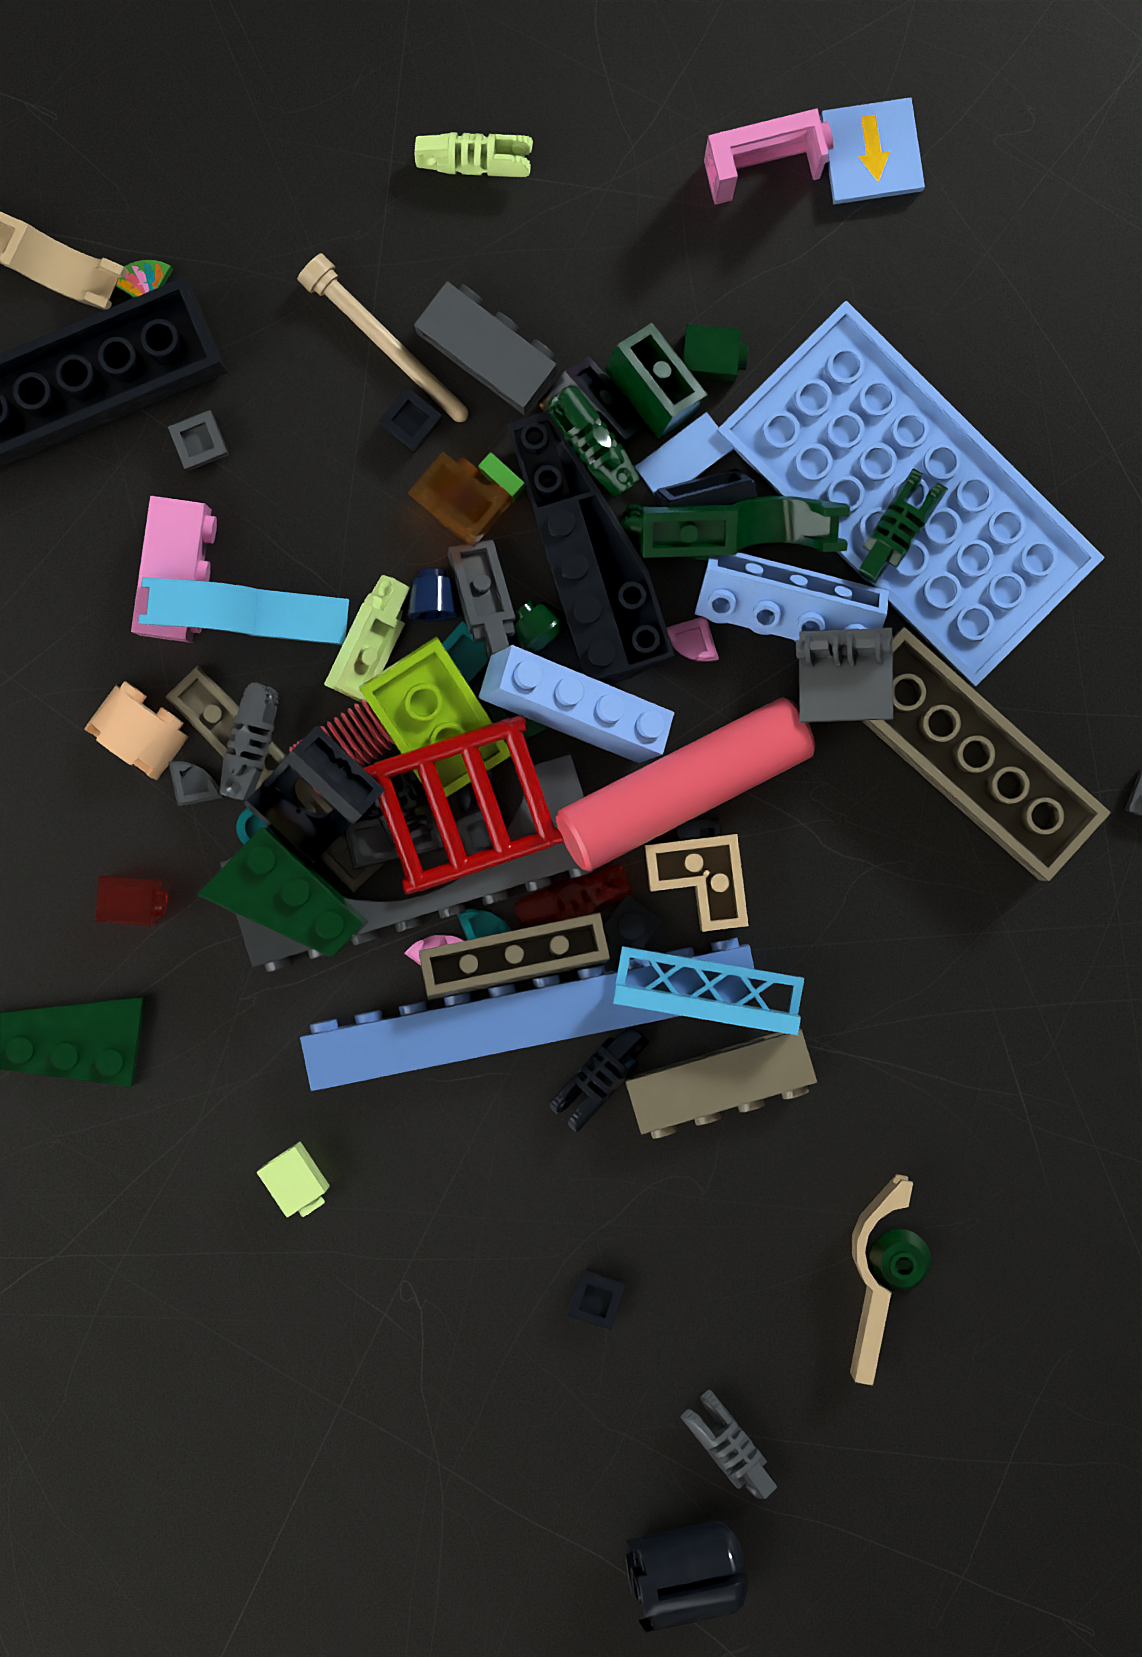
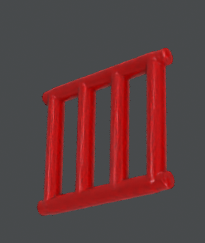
[363,715,564,895]

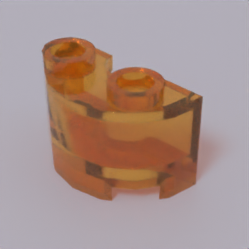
[408,452,513,548]

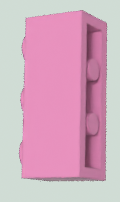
[131,496,217,643]

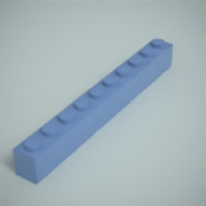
[300,937,760,1091]

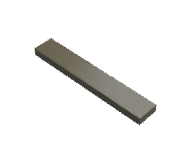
[165,666,385,893]

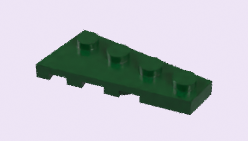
[0,996,146,1087]

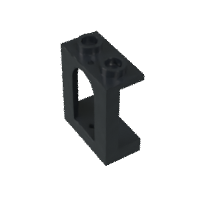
[243,725,386,867]

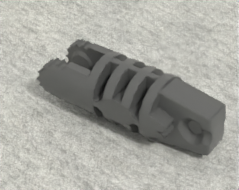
[219,682,279,801]
[680,1389,777,1500]

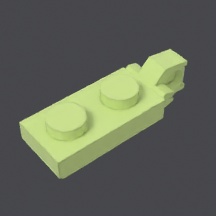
[324,575,410,703]

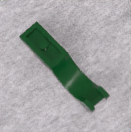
[640,496,850,558]

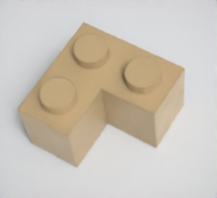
[644,834,749,932]

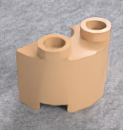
[84,681,189,780]

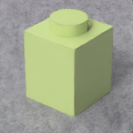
[257,1141,330,1218]

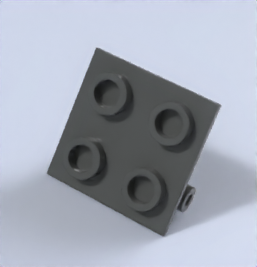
[796,628,893,723]

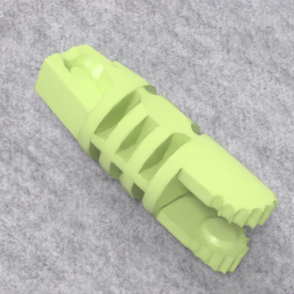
[414,132,533,177]

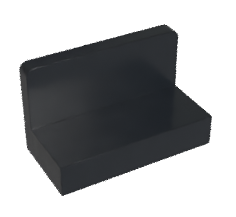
[538,356,647,445]

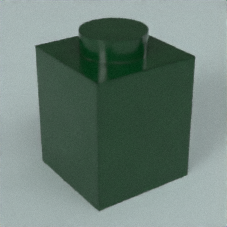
[682,324,749,383]

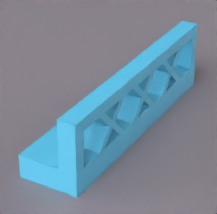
[613,946,804,1036]

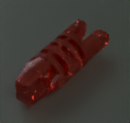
[514,865,632,929]

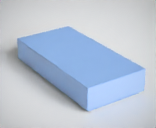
[634,412,734,496]

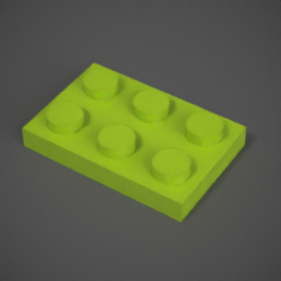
[359,636,511,797]

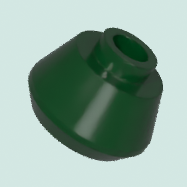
[512,600,568,655]
[869,1229,931,1292]

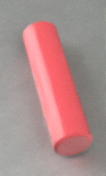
[556,696,816,872]

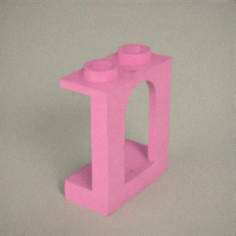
[704,108,833,205]

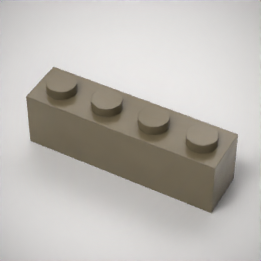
[419,913,610,1001]
[625,1028,817,1139]

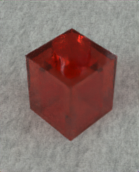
[95,875,167,926]

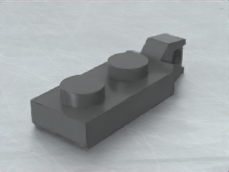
[447,540,515,661]

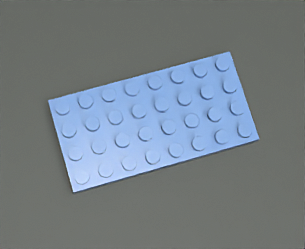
[717,301,1105,687]

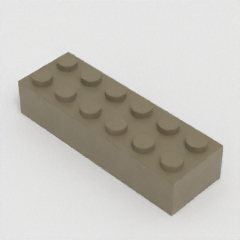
[862,627,1111,881]

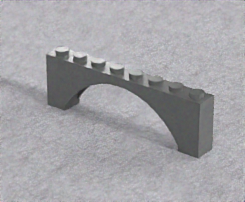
[220,754,597,972]

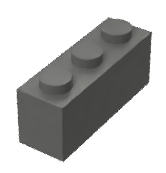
[414,281,557,416]

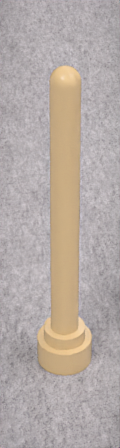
[297,253,469,422]

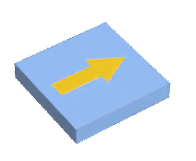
[820,97,925,205]

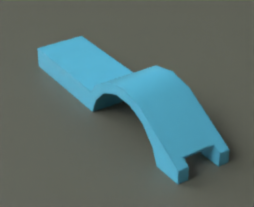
[138,577,349,645]

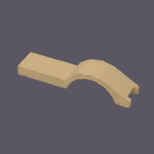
[0,212,128,310]
[850,1174,913,1386]

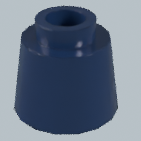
[408,568,458,622]

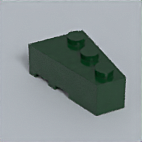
[197,827,368,958]

